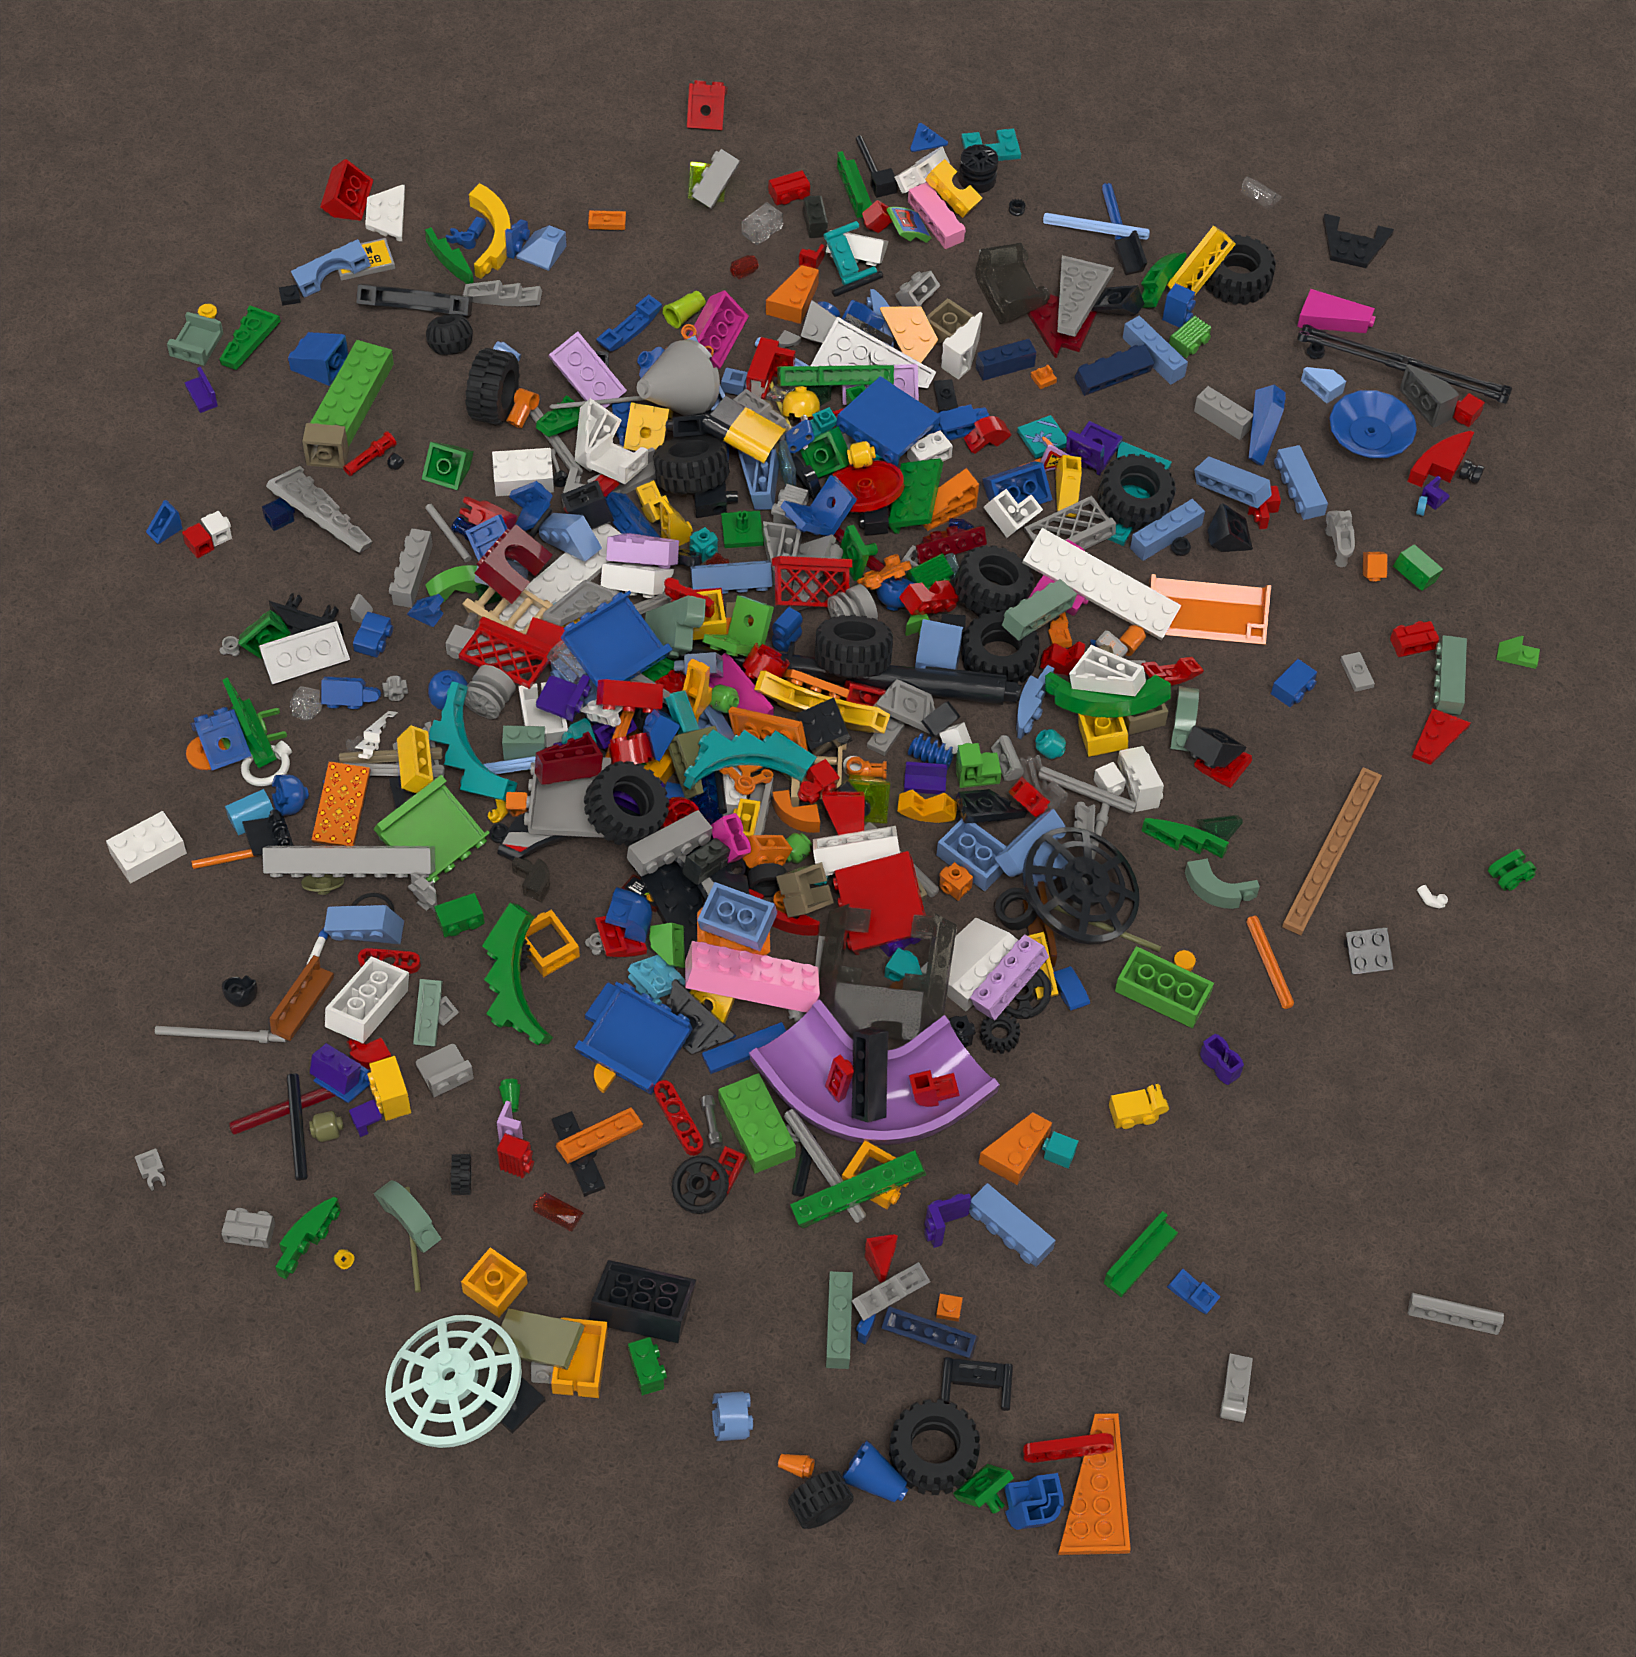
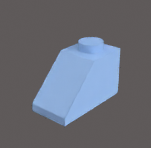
[1301,367,1346,404]

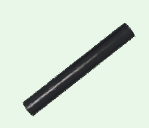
[856,135,878,173]
[832,271,883,297]
[714,770,727,814]

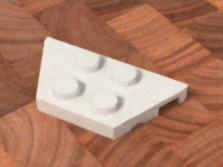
[365,185,405,241]

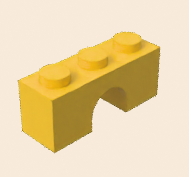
[925,159,982,218]

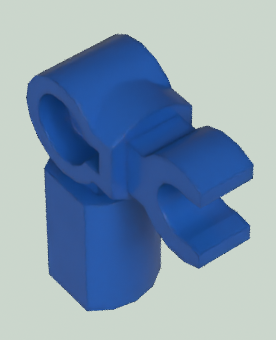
[446,217,486,249]

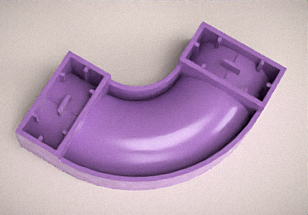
[749,999,1000,1145]

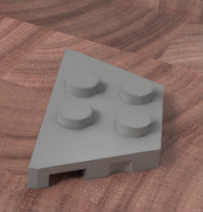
[873,679,940,738]

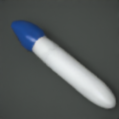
[307,928,329,964]

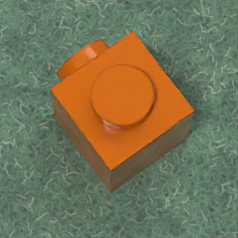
[1363,552,1387,581]

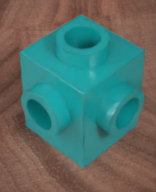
[689,527,718,563]

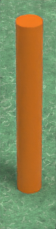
[192,849,256,869]

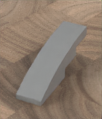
[463,280,542,306]
[733,389,793,447]
[852,1262,930,1321]

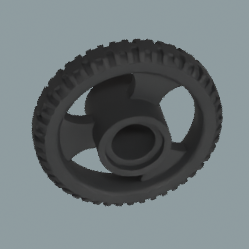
[1003,968,1052,1019]
[672,1156,729,1214]

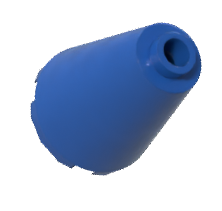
[842,1440,908,1502]

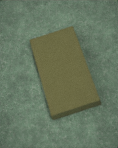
[492,1308,585,1370]

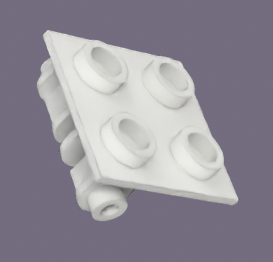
[581,699,623,727]

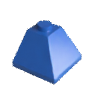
[643,709,680,761]

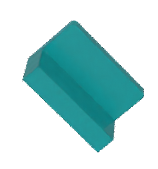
[665,690,699,735]

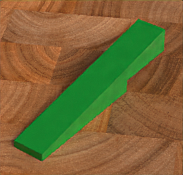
[777,365,894,386]

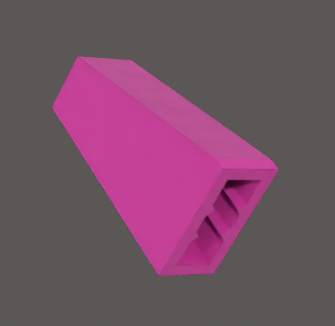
[1297,289,1376,333]

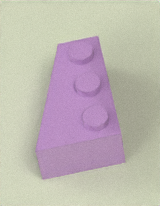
[606,533,679,569]

